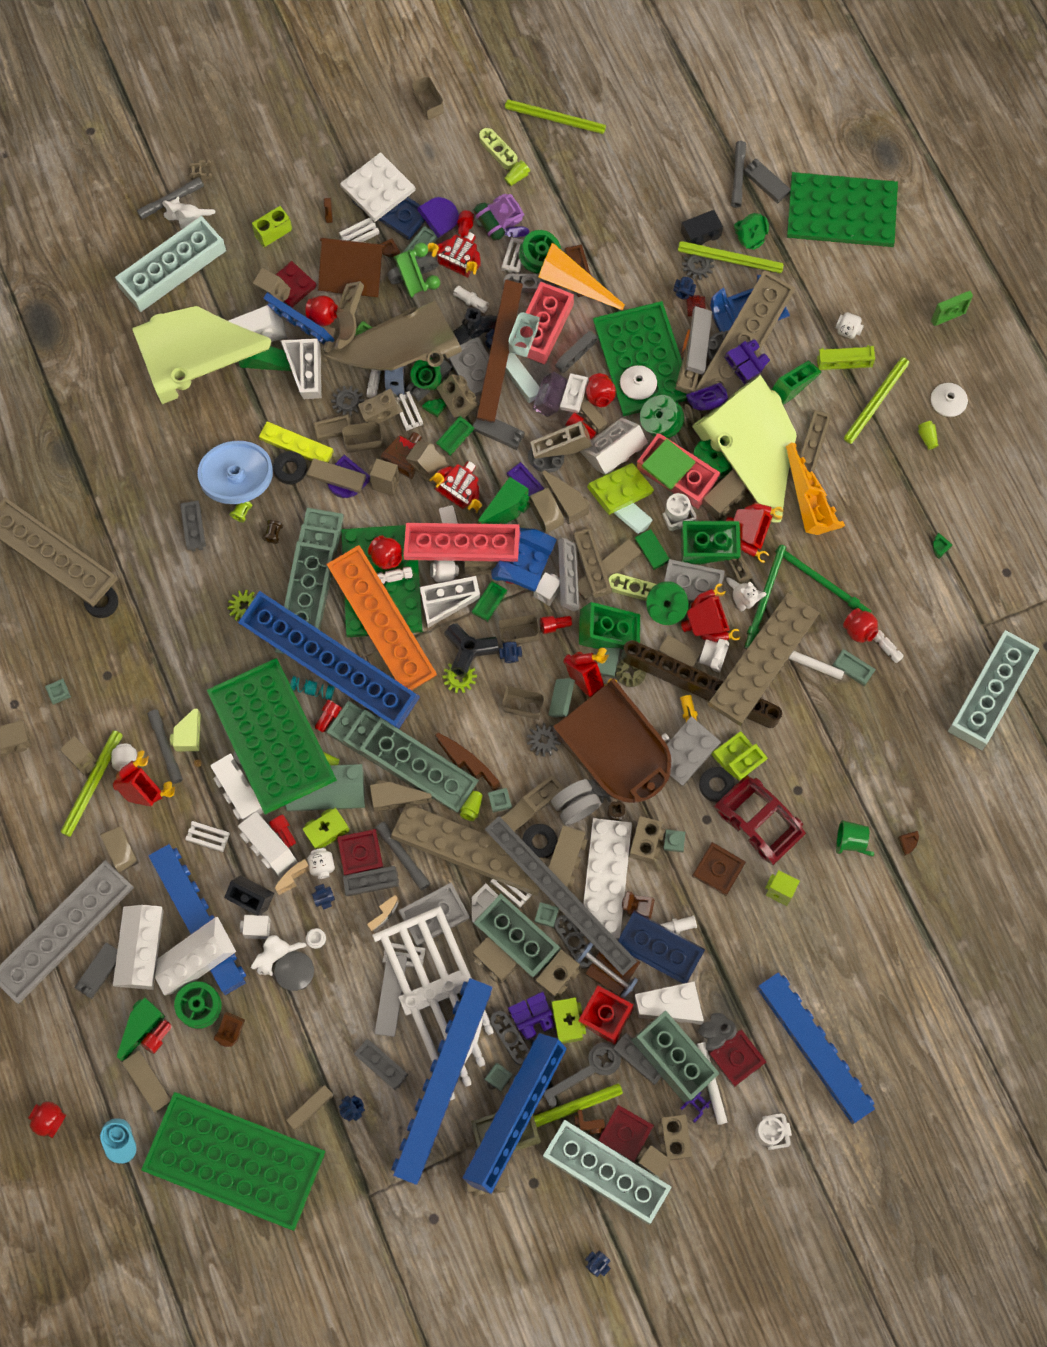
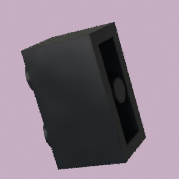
[681,210,723,245]
[224,875,274,916]

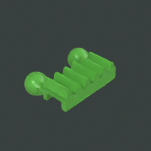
[394,242,440,297]

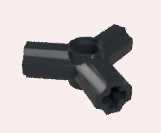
[453,307,497,345]
[444,623,499,677]

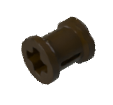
[262,520,283,544]
[607,801,625,821]

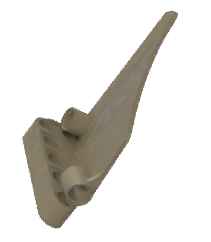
[324,300,462,370]

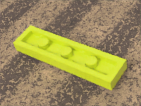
[259,422,334,463]

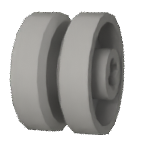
[551,779,602,826]

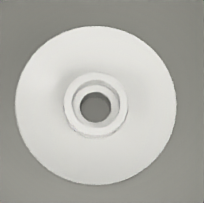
[620,366,657,400]
[931,383,968,417]

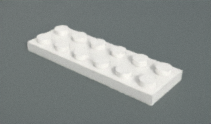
[580,818,632,940]

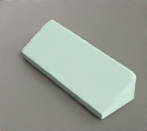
[505,353,544,403]
[614,503,653,534]

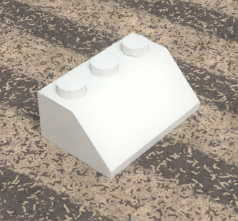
[580,417,648,475]

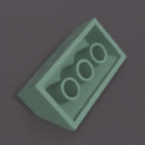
[286,764,365,811]
[474,894,561,977]
[631,1010,720,1103]

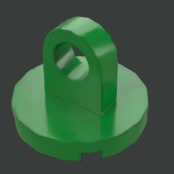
[734,213,769,250]

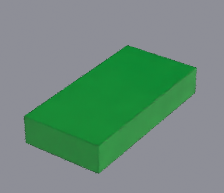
[436,416,475,456]
[635,529,670,570]
[472,581,507,622]

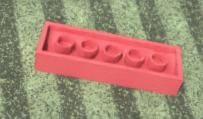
[404,523,520,562]

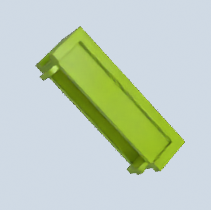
[817,345,875,370]

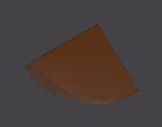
[324,198,333,223]
[380,238,400,257]
[898,831,919,856]

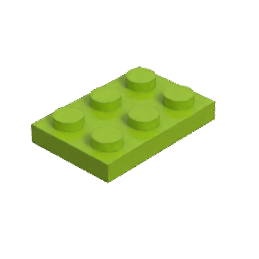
[587,463,654,515]

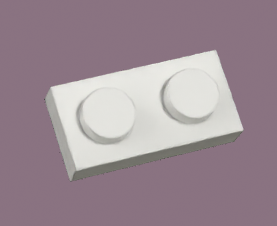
[560,374,589,413]

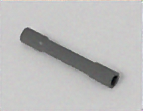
[731,141,746,208]
[137,177,204,219]
[147,710,183,784]
[375,821,431,891]

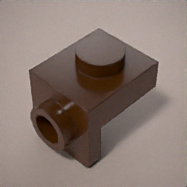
[622,891,655,919]
[214,1012,245,1047]
[574,1109,605,1135]

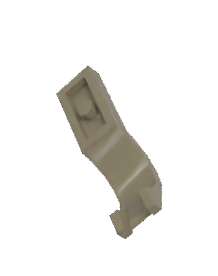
[323,281,364,352]
[485,775,564,832]

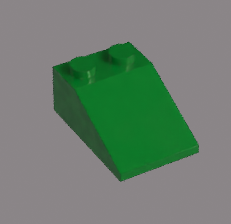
[478,477,529,524]
[681,521,741,565]
[579,602,641,650]

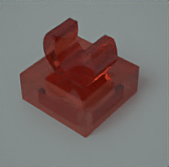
[686,295,706,317]

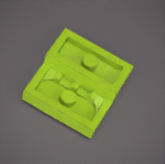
[711,731,768,781]

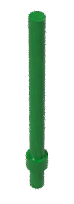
[744,545,786,650]
[775,548,872,613]

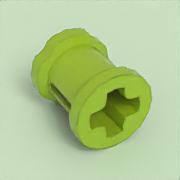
[229,501,252,522]

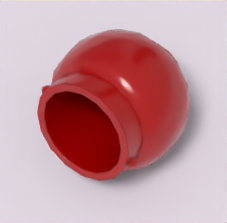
[305,295,338,327]
[585,373,616,407]
[368,536,402,569]
[843,608,878,643]
[28,1101,66,1138]

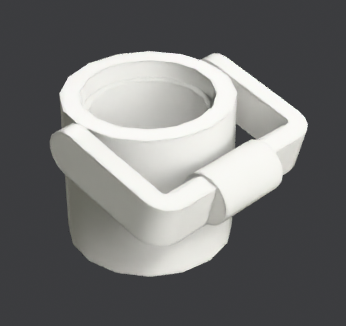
[662,493,697,531]
[699,639,730,673]
[755,1114,792,1150]

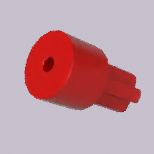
[457,210,475,238]
[565,412,596,440]
[539,616,572,634]
[315,699,342,732]
[269,814,296,848]
[140,1020,172,1054]

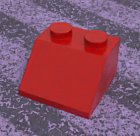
[578,986,634,1045]

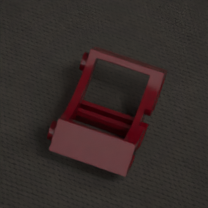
[714,775,806,865]

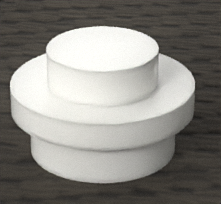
[306,928,326,949]

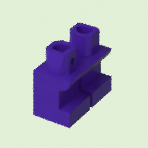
[724,339,770,385]
[508,992,554,1040]

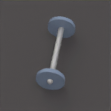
[576,942,638,999]

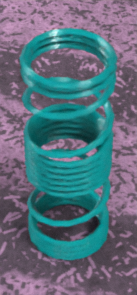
[290,676,334,700]

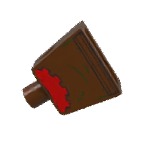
[381,432,422,479]

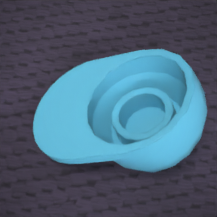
[100,1118,137,1164]

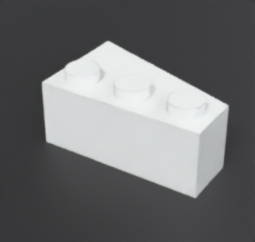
[229,306,287,342]
[281,339,322,399]
[420,576,480,628]
[210,753,263,821]
[238,812,298,879]
[634,982,704,1025]

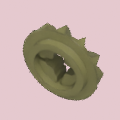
[616,660,646,687]

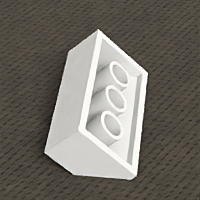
[113,905,164,990]
[155,917,236,995]

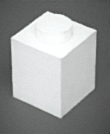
[534,572,560,606]
[240,915,271,939]

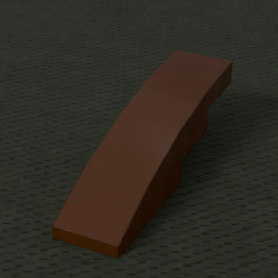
[435,733,500,791]

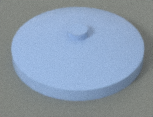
[198,441,273,504]

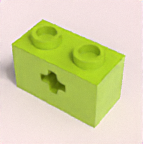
[303,808,350,850]
[765,870,800,906]
[552,997,586,1044]

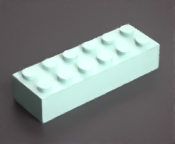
[115,216,226,312]
[948,630,1039,750]
[543,1120,672,1225]

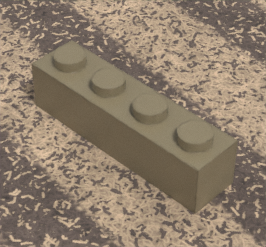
[579,395,608,434]
[729,555,753,583]
[286,1085,334,1131]

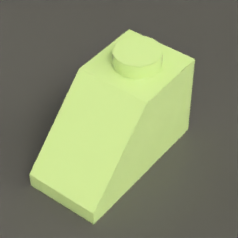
[170,709,201,751]

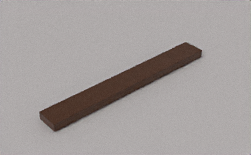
[476,279,523,423]

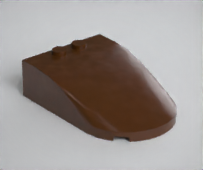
[551,678,672,803]

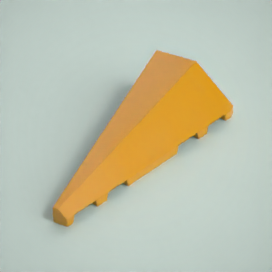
[538,243,625,310]
[786,443,845,535]

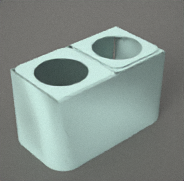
[509,312,540,357]

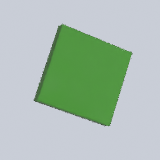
[931,291,973,326]
[642,439,695,490]

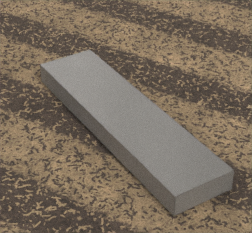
[685,306,712,375]
[558,538,579,612]
[375,955,408,1037]

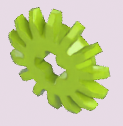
[227,590,255,621]
[442,663,477,693]

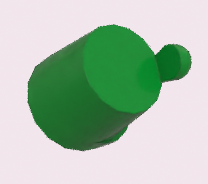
[410,357,442,391]
[836,820,874,857]

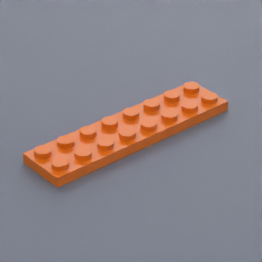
[326,545,437,691]

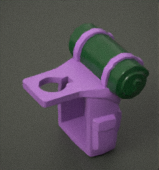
[473,194,525,241]

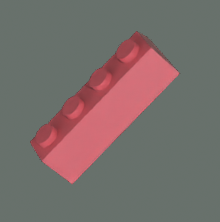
[637,434,720,509]

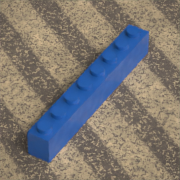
[148,844,247,995]
[757,972,875,1125]
[463,1033,567,1194]

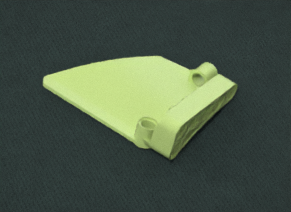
[132,306,271,404]
[692,375,797,523]

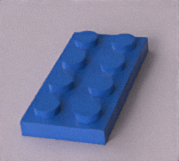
[263,292,335,345]

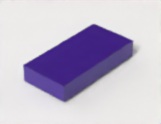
[507,462,544,496]

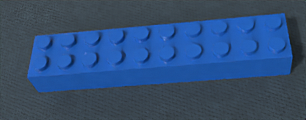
[238,591,420,729]
[391,978,493,1185]

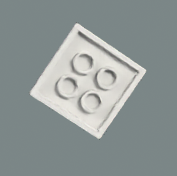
[340,152,415,222]

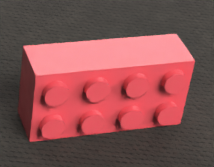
[515,282,574,364]

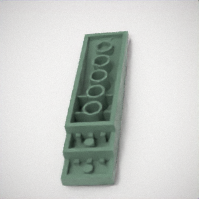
[275,508,344,654]
[327,701,479,813]

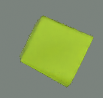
[252,206,292,248]

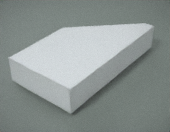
[472,883,498,923]

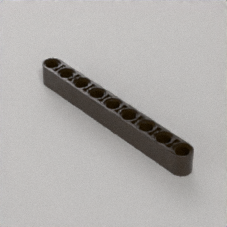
[621,640,782,728]

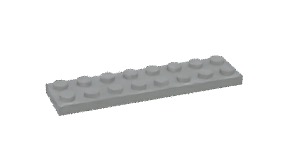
[0,860,134,1004]

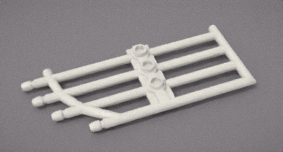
[372,906,494,1101]

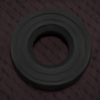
[273,451,307,485]
[83,587,118,618]
[699,767,735,802]
[522,824,557,858]

